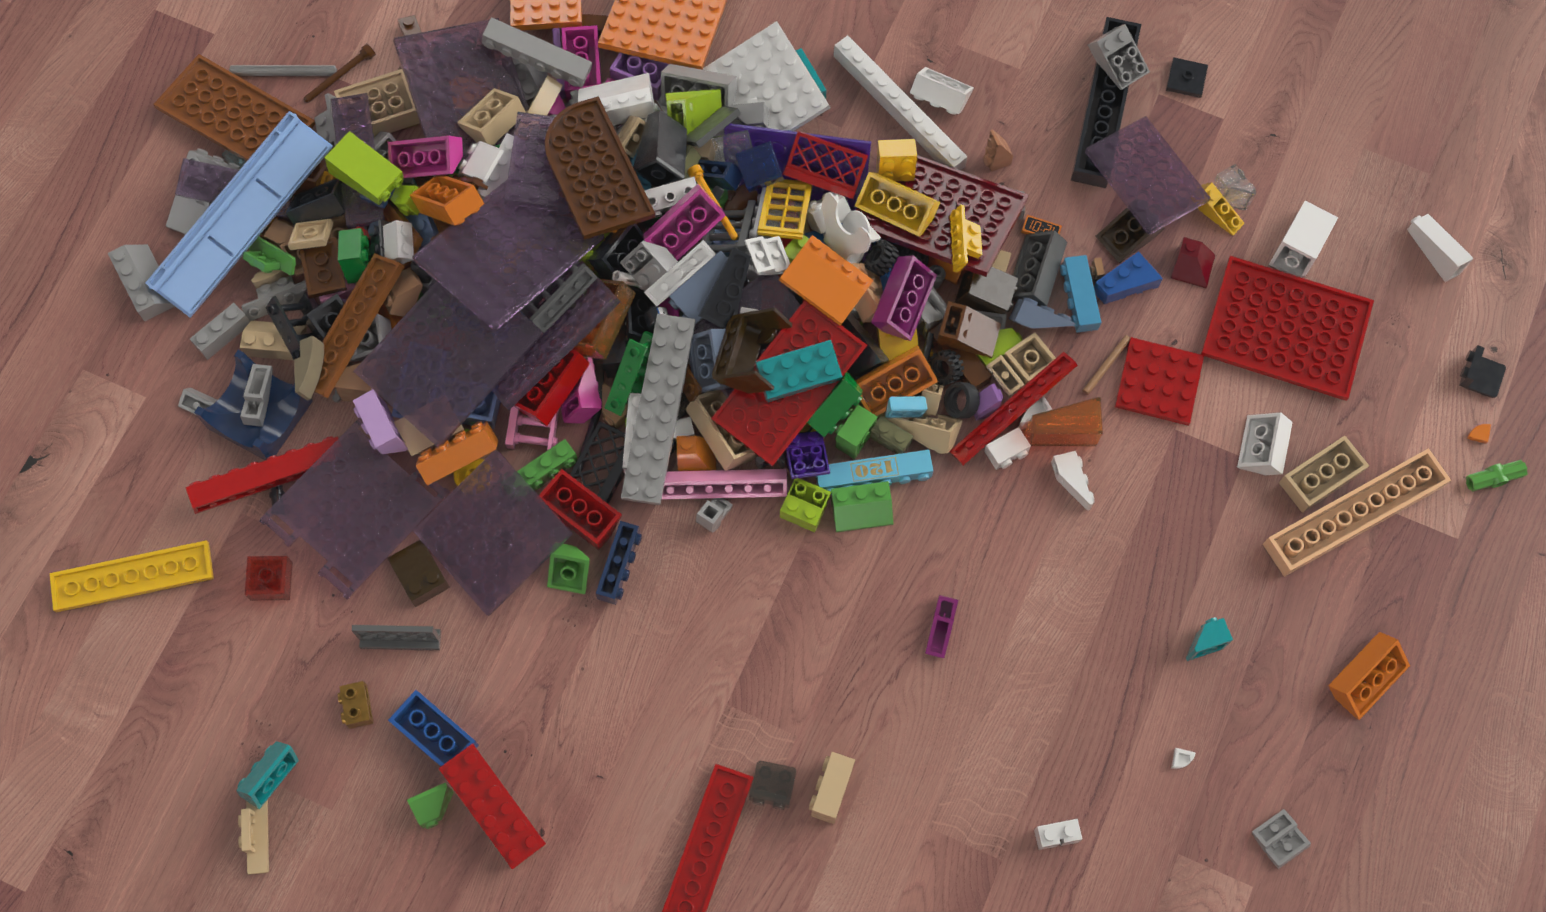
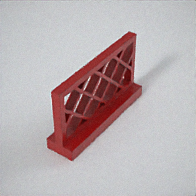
[783,131,868,199]

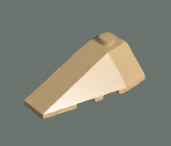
[878,411,962,454]

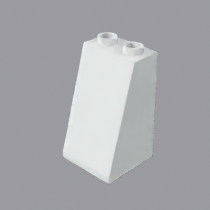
[1269,201,1338,278]

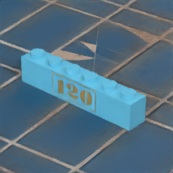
[816,450,933,492]

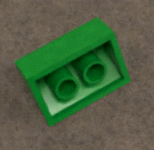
[807,372,863,437]

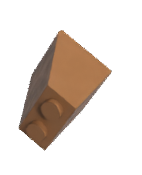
[335,357,394,405]

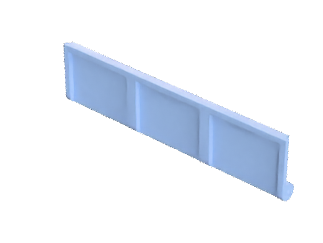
[145,111,333,318]

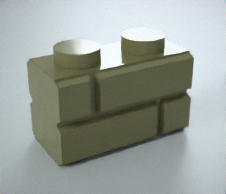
[870,416,913,454]

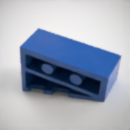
[1094,251,1163,304]

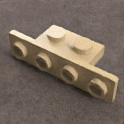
[238,800,269,875]

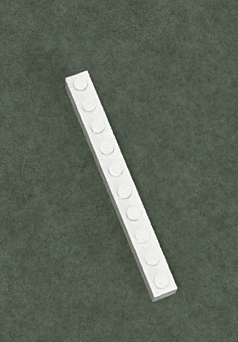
[834,35,967,170]

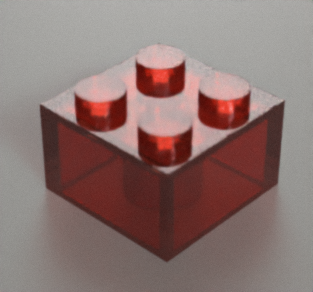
[244,556,293,601]

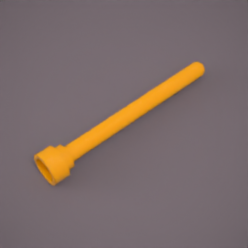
[687,164,738,240]

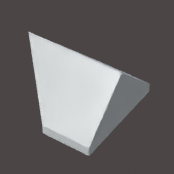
[1019,396,1053,430]

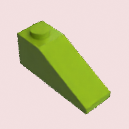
[389,185,420,216]

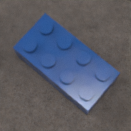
[388,690,479,767]

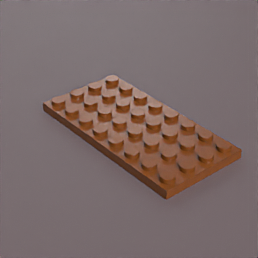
[153,54,315,162]

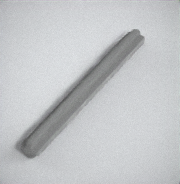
[229,65,337,76]

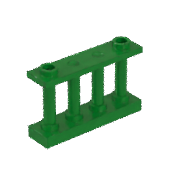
[604,331,653,416]

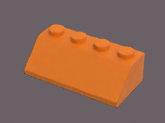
[1328,632,1410,720]

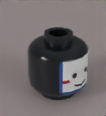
[643,305,668,333]

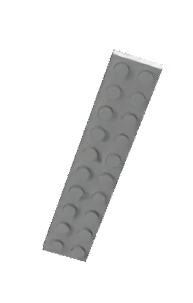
[621,314,696,505]

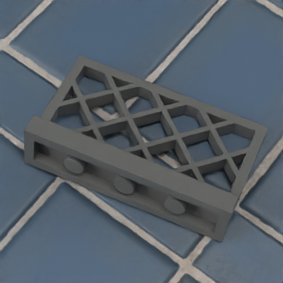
[352,625,441,650]

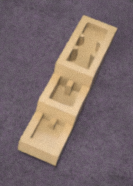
[514,75,563,143]

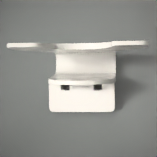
[821,192,881,264]

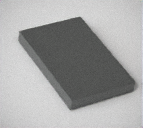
[686,106,741,148]

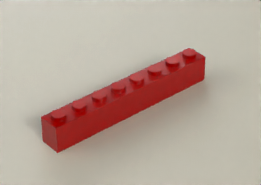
[185,436,347,514]

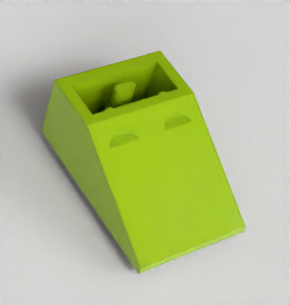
[666,89,722,134]

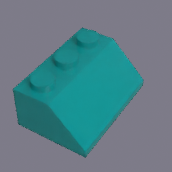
[236,741,299,810]

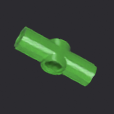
[1466,460,1528,492]

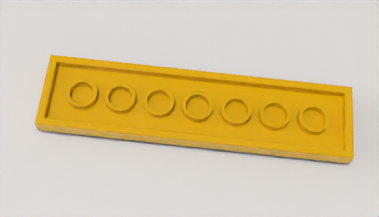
[49,540,214,613]

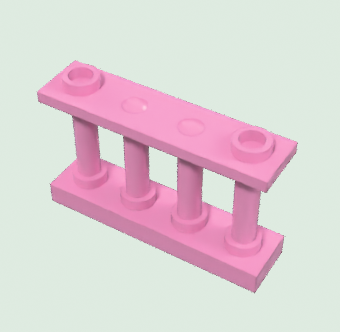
[505,370,560,451]

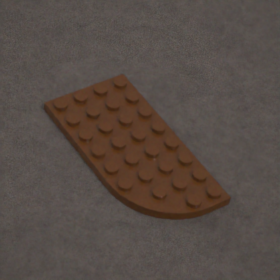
[545,96,655,240]

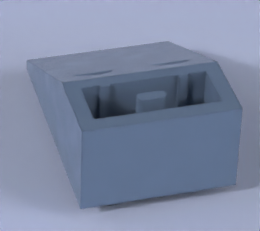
[1009,297,1075,328]

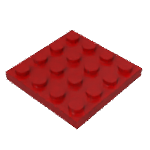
[1115,337,1204,426]

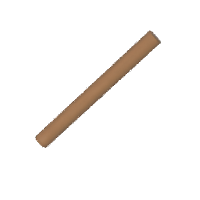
[1082,335,1130,395]

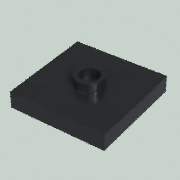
[1166,57,1208,98]

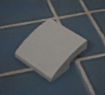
[1252,809,1311,869]

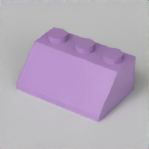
[353,389,408,454]

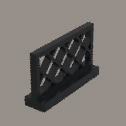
[570,421,625,504]

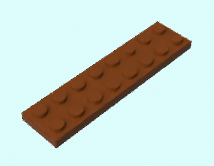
[314,253,405,398]

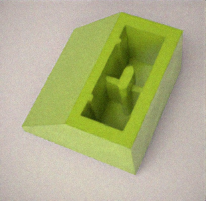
[780,478,831,533]

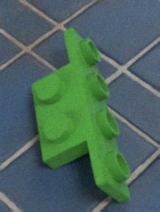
[243,236,296,275]

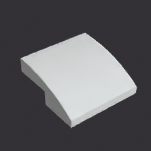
[745,236,790,275]

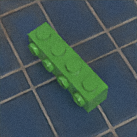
[501,439,578,504]

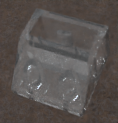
[1213,164,1257,211]

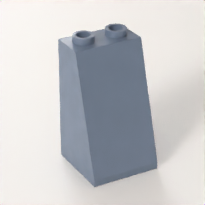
[669,251,727,324]

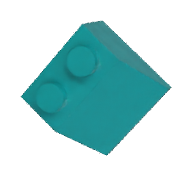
[1186,617,1233,661]

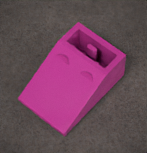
[561,356,602,423]

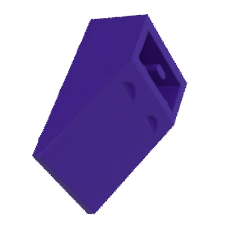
[785,431,830,479]

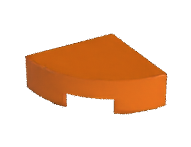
[1467,424,1491,444]

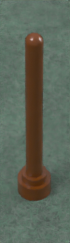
[304,43,376,103]

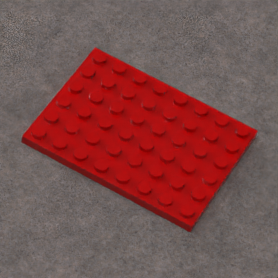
[1201,256,1374,401]

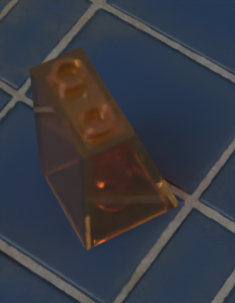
[1024,397,1103,446]

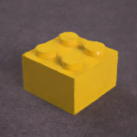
[876,139,917,181]

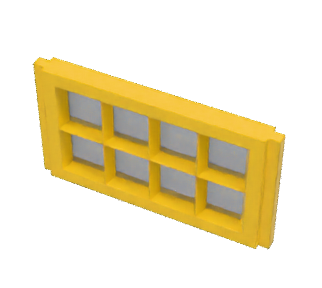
[757,178,812,240]

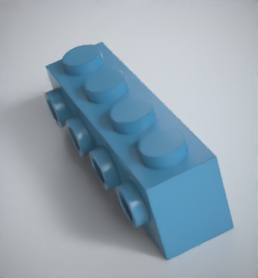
[1060,255,1102,333]

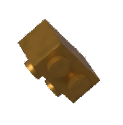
[337,681,374,729]

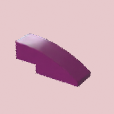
[925,595,959,658]

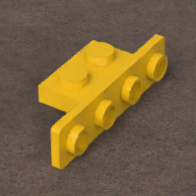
[950,204,982,273]

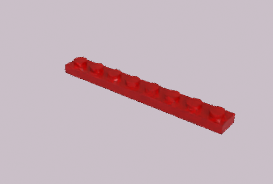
[950,352,1078,466]

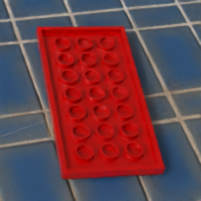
[711,300,867,467]

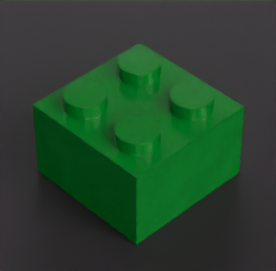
[338,228,371,284]

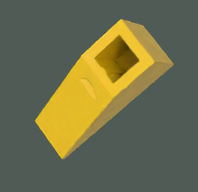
[1189,182,1244,236]

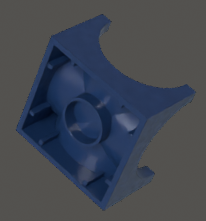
[194,350,313,460]

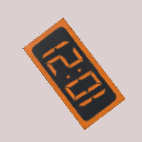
[1021,215,1062,234]

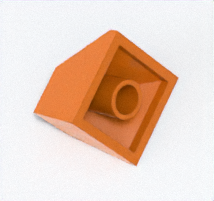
[677,436,716,471]

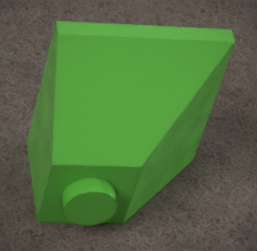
[547,542,590,594]
[407,782,454,829]

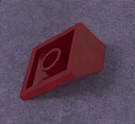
[1171,237,1215,288]

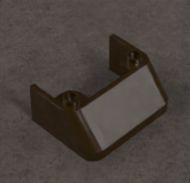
[712,307,793,394]

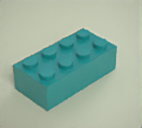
[756,340,843,402]

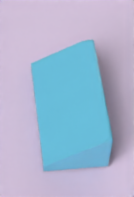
[885,396,927,418]

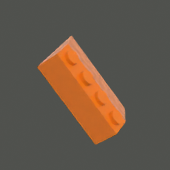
[779,235,874,326]

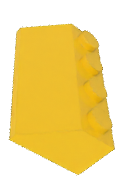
[855,172,940,237]

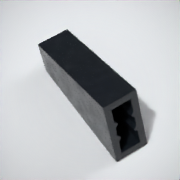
[841,312,889,378]

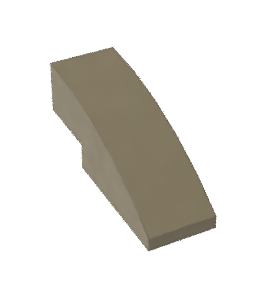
[294,336,324,400]

